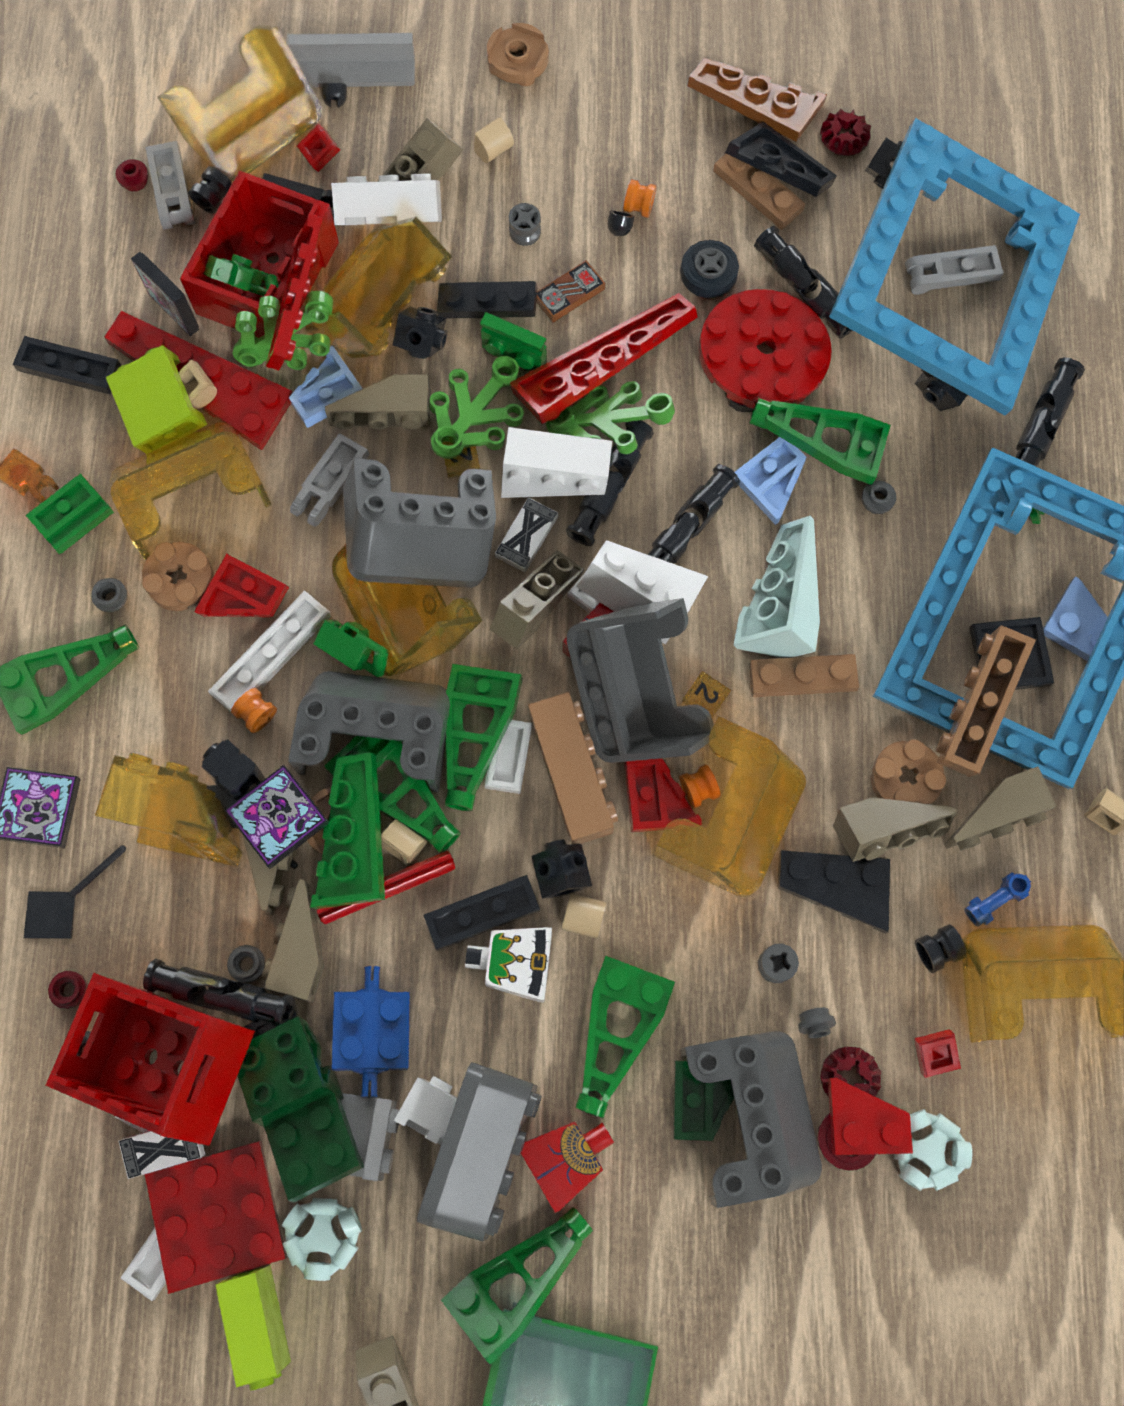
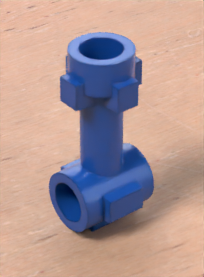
[964,872,1031,927]

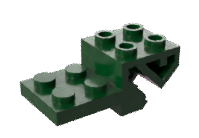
[237,1016,364,1203]

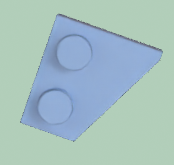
[289,346,363,428]
[735,437,807,525]
[1043,576,1108,661]

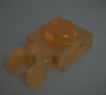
[0,448,59,503]

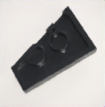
[725,122,837,197]
[778,850,890,934]

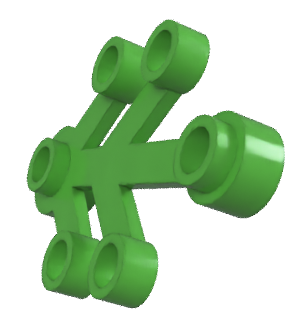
[233,291,333,370]
[429,356,524,459]
[546,381,675,454]

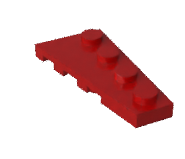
[266,213,323,371]

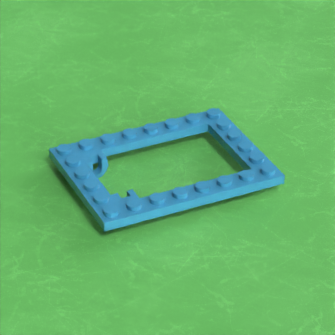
[829,118,1080,415]
[872,447,1124,789]

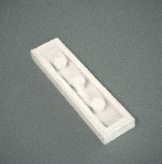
[208,590,332,712]

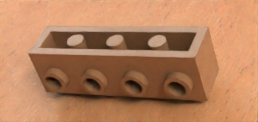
[936,625,1036,777]
[528,692,618,844]

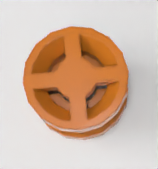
[623,179,657,218]
[231,688,277,733]
[679,764,721,808]

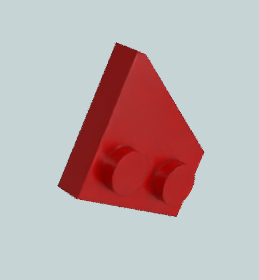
[194,553,289,617]
[624,758,702,832]
[828,1078,913,1155]

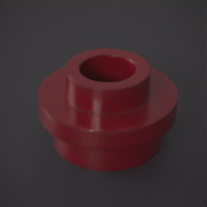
[115,159,149,192]
[48,971,87,1009]

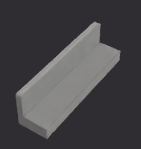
[286,33,415,87]

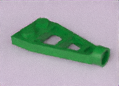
[749,398,891,485]
[0,624,139,735]
[444,664,523,812]
[324,736,461,853]
[575,956,675,1119]
[441,1207,593,1364]

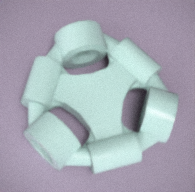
[894,1109,972,1191]
[282,1198,362,1281]

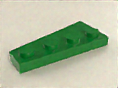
[310,752,385,909]

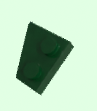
[673,1060,734,1141]

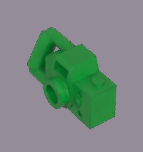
[204,254,279,297]
[313,620,389,677]

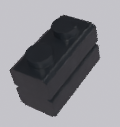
[201,739,265,801]

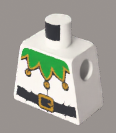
[465,927,552,1003]

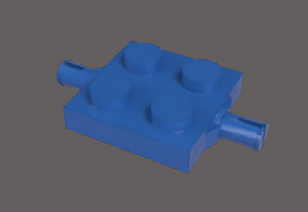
[332,966,410,1098]

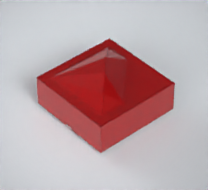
[296,123,340,172]
[914,1029,961,1078]

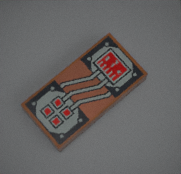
[536,260,606,323]

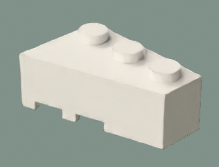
[331,174,442,225]
[501,427,612,498]
[576,540,708,644]
[394,1076,457,1145]

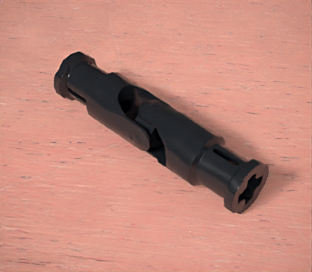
[754,226,853,339]
[1015,357,1085,467]
[566,420,654,546]
[648,464,740,564]
[143,959,295,1027]

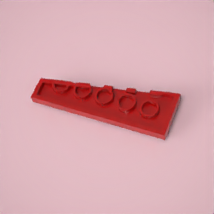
[510,293,698,424]
[104,311,293,450]

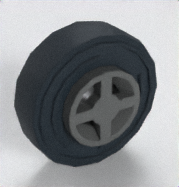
[680,240,739,299]

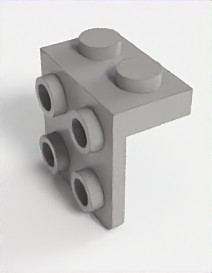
[341,1093,399,1181]

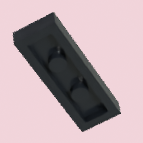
[437,281,538,319]
[13,336,122,395]
[423,875,540,951]

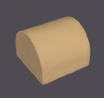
[474,117,514,163]
[179,360,217,409]
[1084,788,1124,835]
[381,820,427,867]
[562,893,607,939]

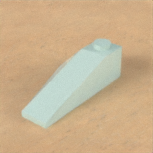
[734,516,820,658]

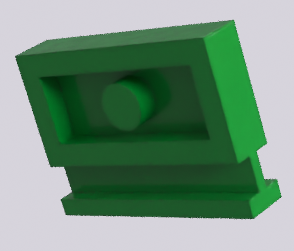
[480,312,547,370]
[25,473,114,555]

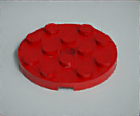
[699,289,832,409]

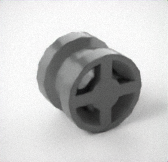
[509,203,541,246]
[758,944,799,984]

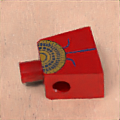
[521,1121,614,1213]

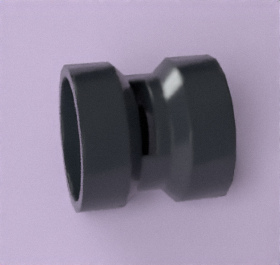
[188,166,232,214]
[915,924,967,973]

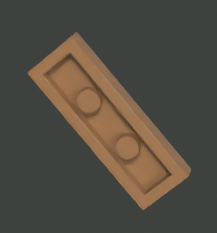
[713,154,806,230]
[749,654,859,697]

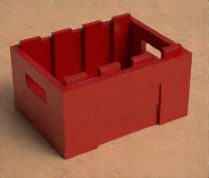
[180,171,339,338]
[45,973,255,1146]

